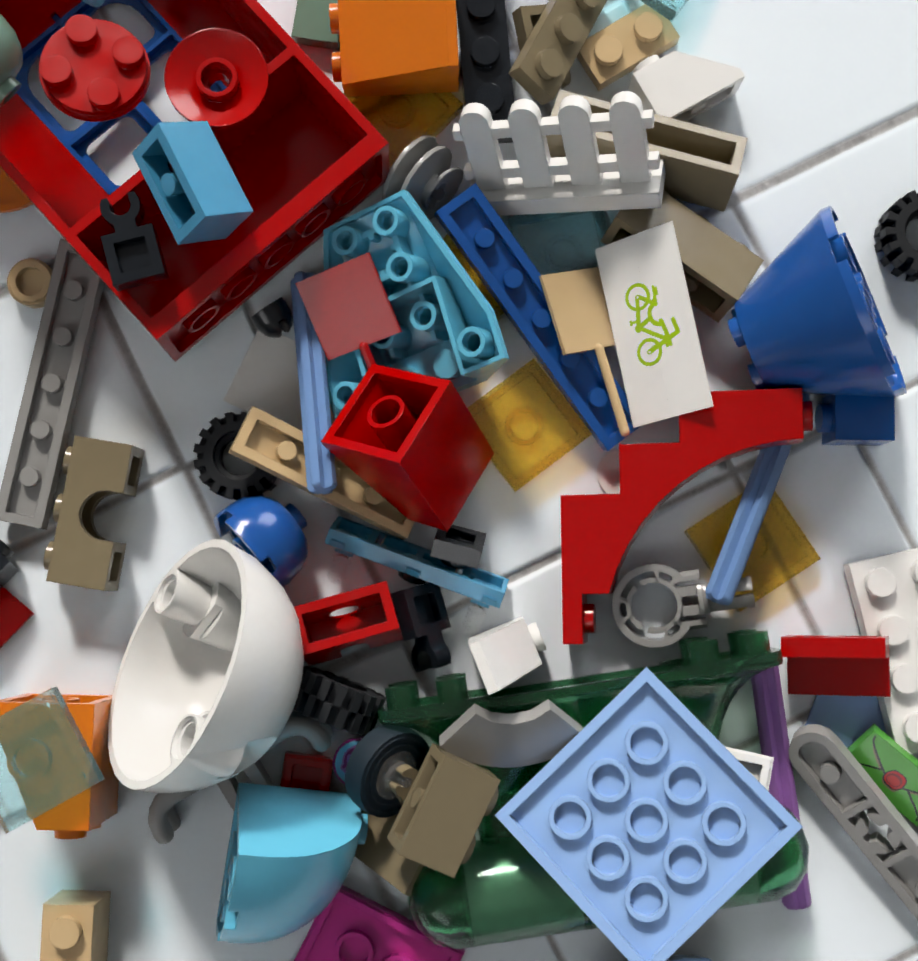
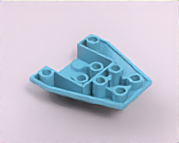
[323,189,509,419]

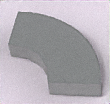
[439,699,584,768]

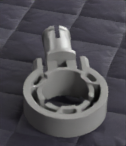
[612,563,755,648]

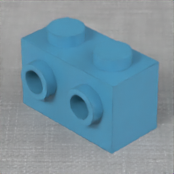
[132,121,253,245]

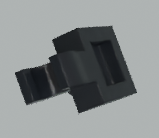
[391,583,451,672]

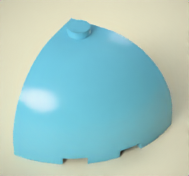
[216,782,368,944]

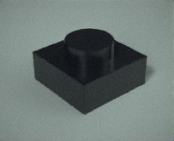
[430,525,487,569]

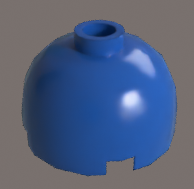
[213,495,308,587]

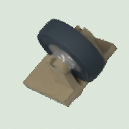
[345,723,430,896]

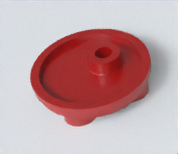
[39,14,151,122]

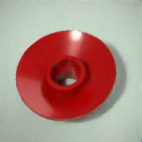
[164,28,269,129]

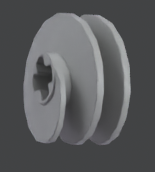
[382,135,463,220]

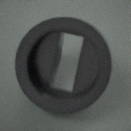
[251,297,293,338]

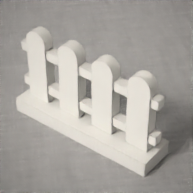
[452,91,666,216]

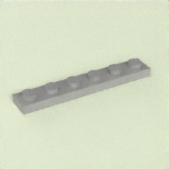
[0,239,104,530]

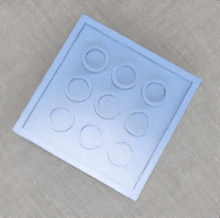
[495,667,803,961]

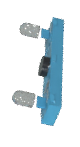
[325,516,509,635]

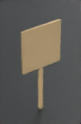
[539,267,630,437]

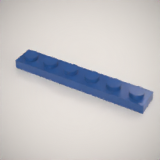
[434,183,641,451]

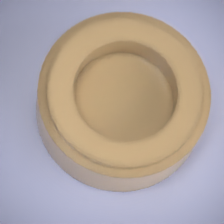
[7,258,53,309]

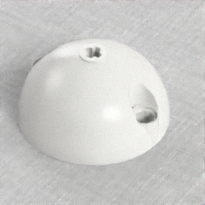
[108,539,304,793]

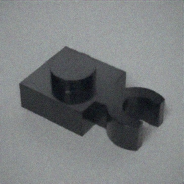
[100,191,169,291]

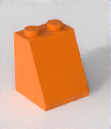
[329,0,459,97]
[0,693,119,839]

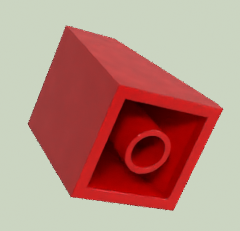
[321,364,494,532]

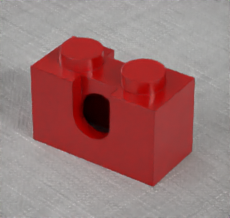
[294,580,403,666]

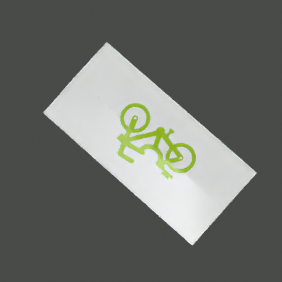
[595,221,714,428]

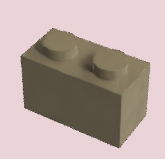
[387,743,501,878]

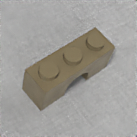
[43,435,145,591]

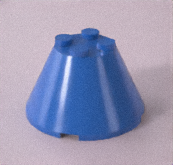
[728,206,907,397]

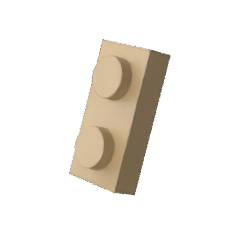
[577,0,680,91]

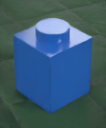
[815,394,895,446]

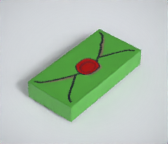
[848,724,918,827]

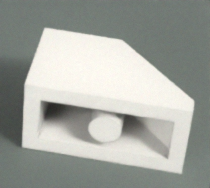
[627,50,745,122]

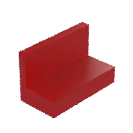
[781,635,891,697]

